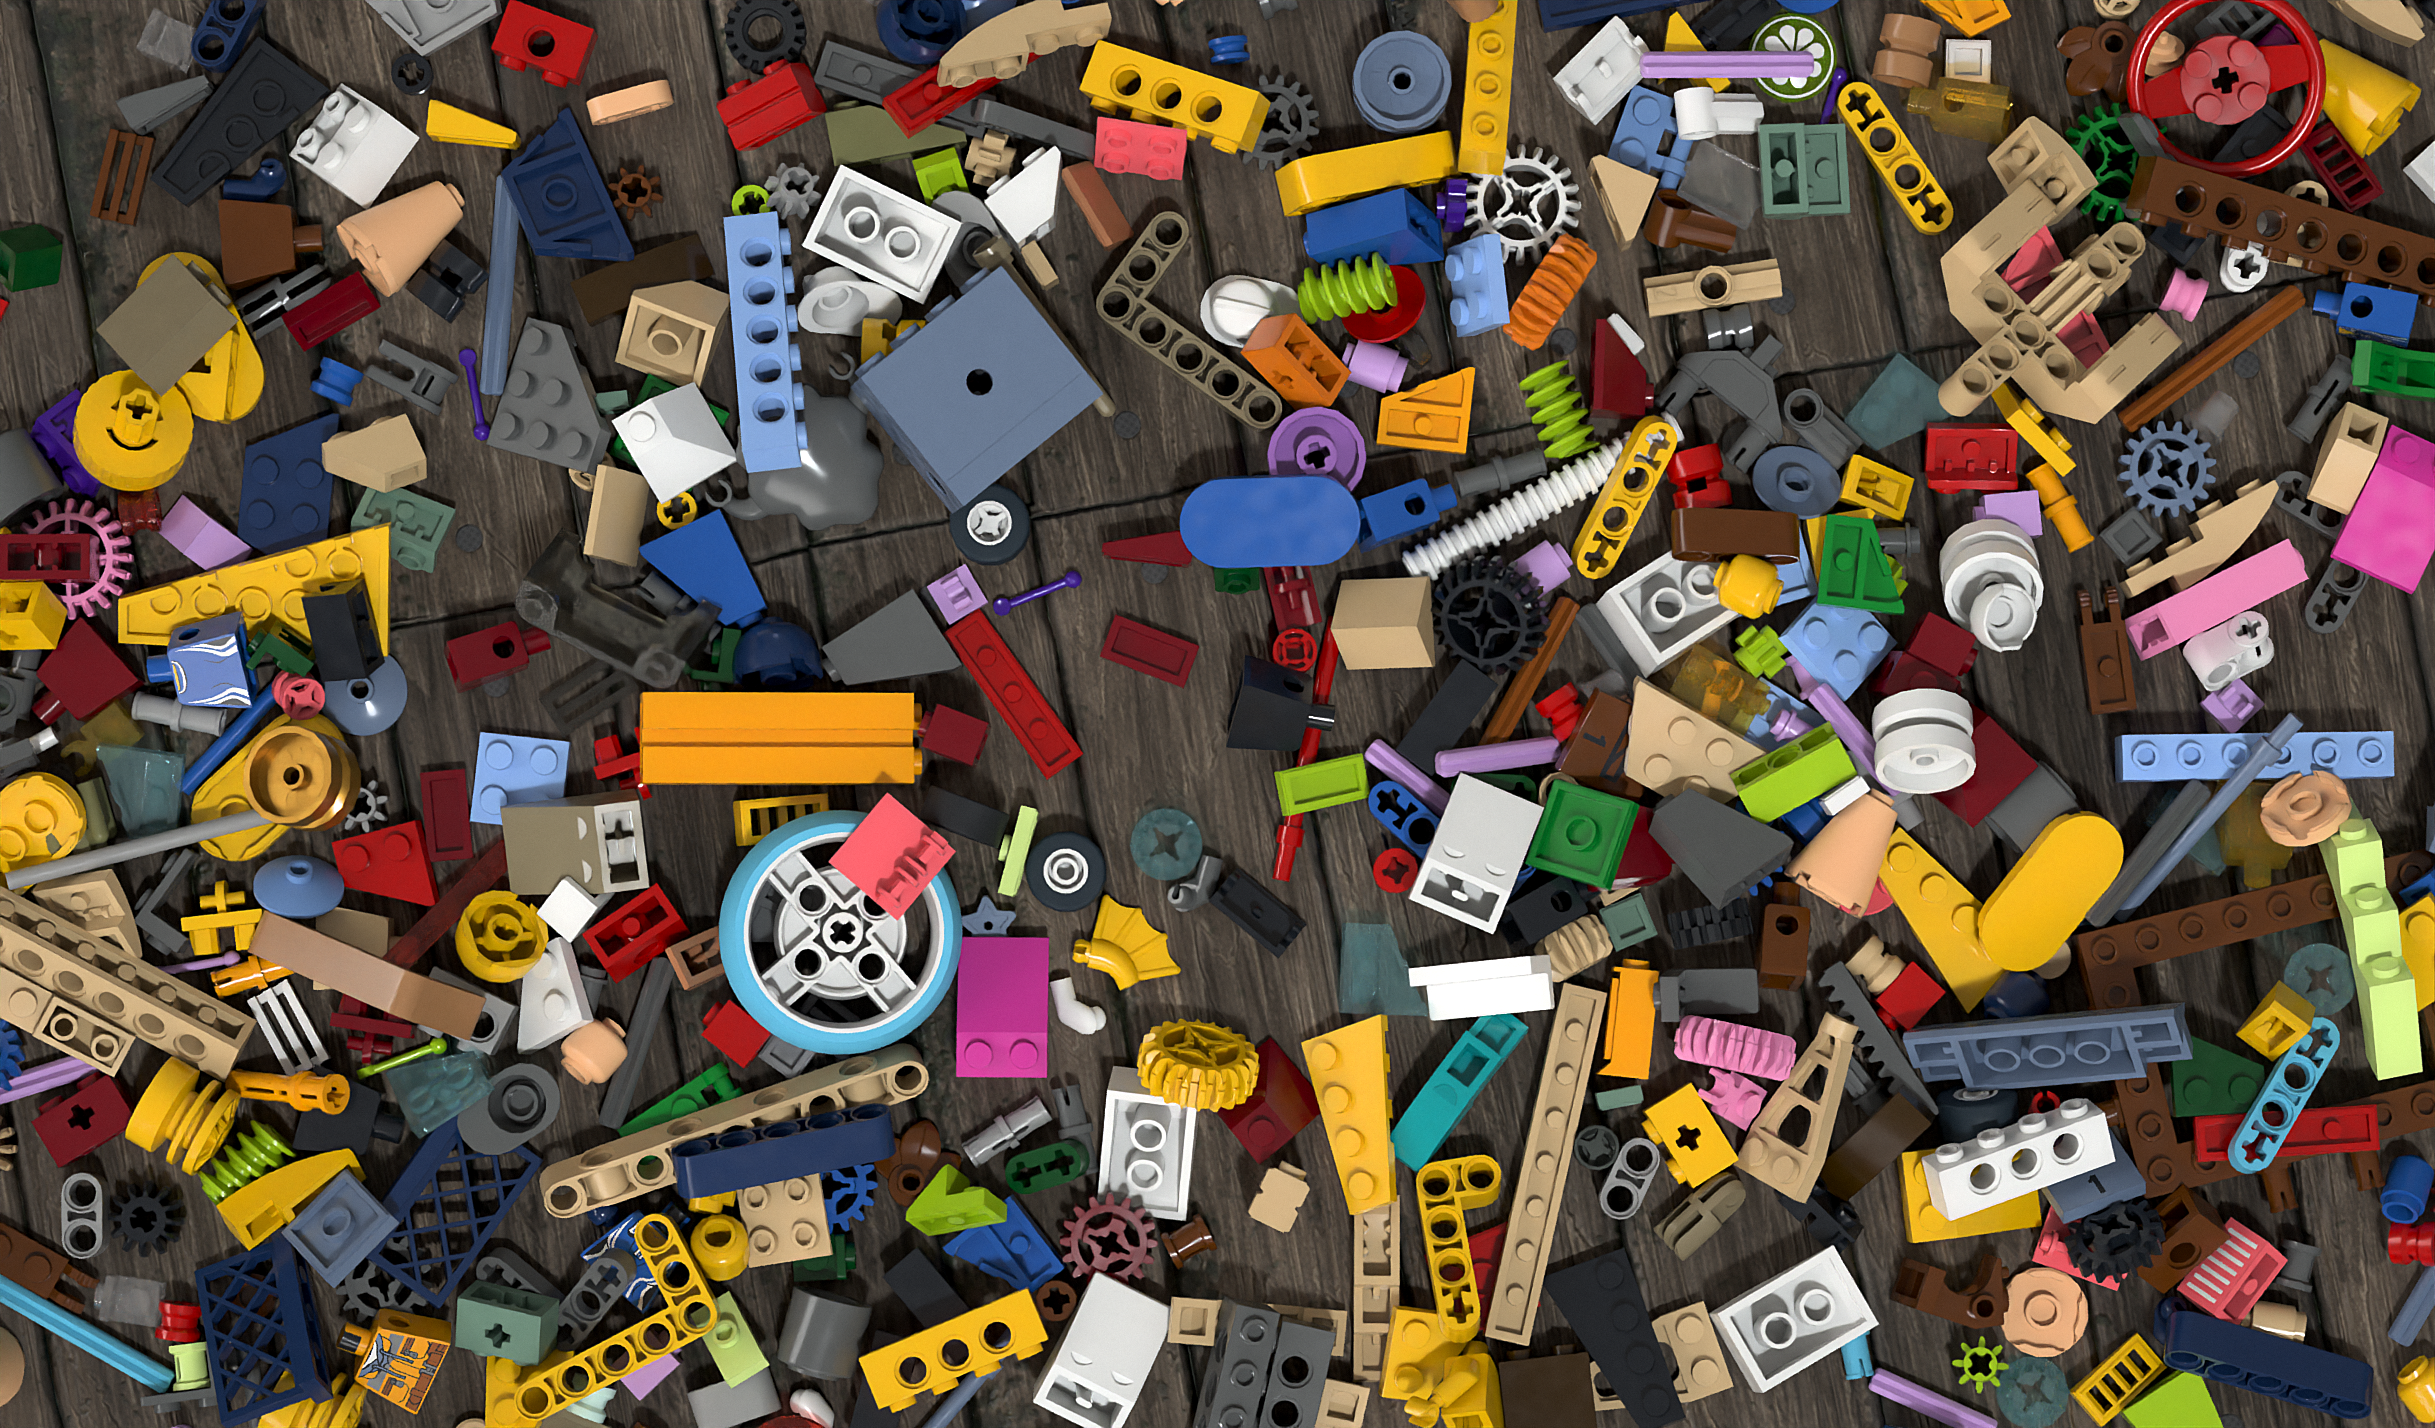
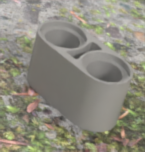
[1597,1137,1660,1220]
[61,1172,110,1259]
[687,1366,782,1428]

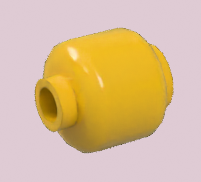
[1713,554,1784,619]
[690,1214,750,1281]
[2397,1355,2435,1423]

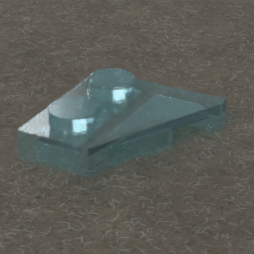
[1843,353,1954,451]
[96,742,186,840]
[1339,923,1428,1016]
[386,1051,495,1139]

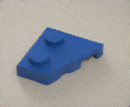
[942,1194,1068,1293]

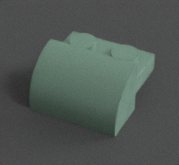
[1757,123,1851,220]

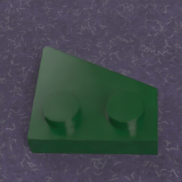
[2169,1035,2267,1117]

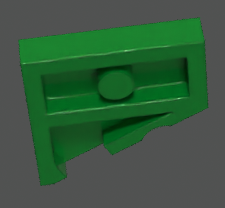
[1816,514,1905,616]

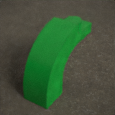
[2351,340,2435,402]

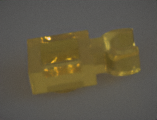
[60,700,145,777]

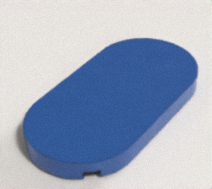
[1180,474,1361,568]

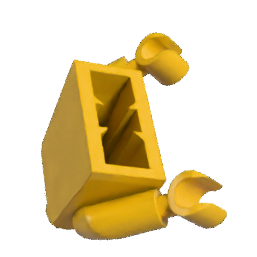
[1404,1341,1505,1428]

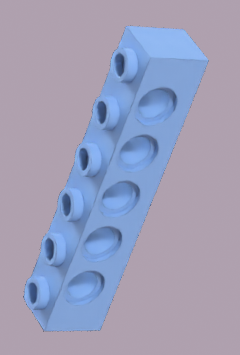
[723,211,808,473]
[2115,731,2394,782]

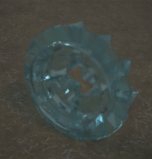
[1130,809,1202,880]
[2283,943,2356,1016]
[1996,1356,2070,1428]

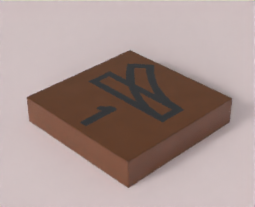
[1555,687,1646,804]

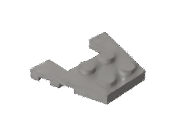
[365,0,502,57]

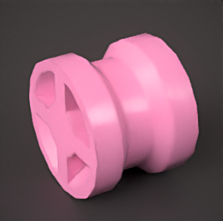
[2158,267,2209,322]

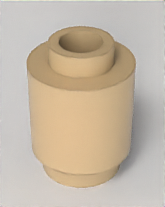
[2240,1300,2307,1344]

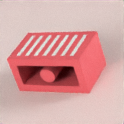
[2177,1217,2288,1325]

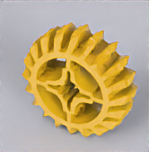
[1137,1019,1260,1112]

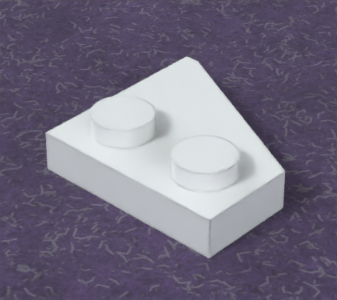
[517,937,594,1055]

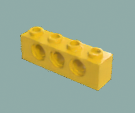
[1457,0,1518,176]
[1079,39,1271,155]
[858,1287,1049,1413]

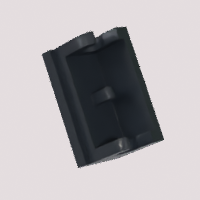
[301,578,385,682]
[1209,867,1307,959]

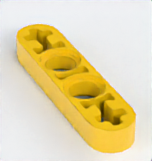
[1836,82,1953,235]
[1571,415,1677,579]

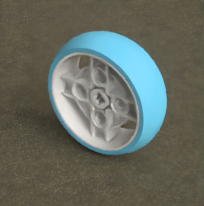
[719,810,962,1054]

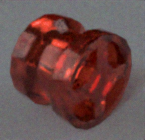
[118,488,163,536]

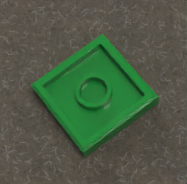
[1525,779,1640,891]

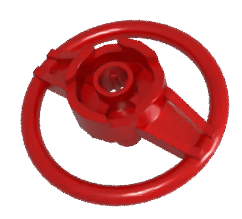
[2126,0,2327,180]

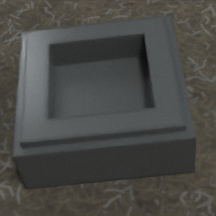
[2098,506,2163,570]

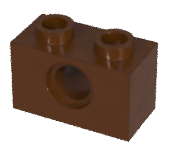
[2137,1184,2231,1294]

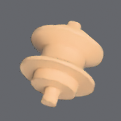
[2145,31,2185,77]

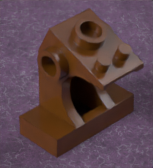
[1889,1253,2009,1329]

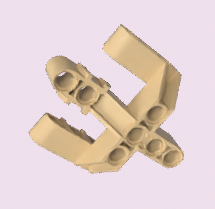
[1938,178,2184,424]

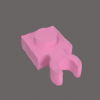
[1698,1067,1768,1131]

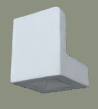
[536,876,615,943]

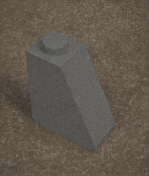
[821,589,963,688]
[1648,788,1794,911]

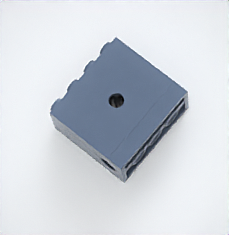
[850,266,1104,514]

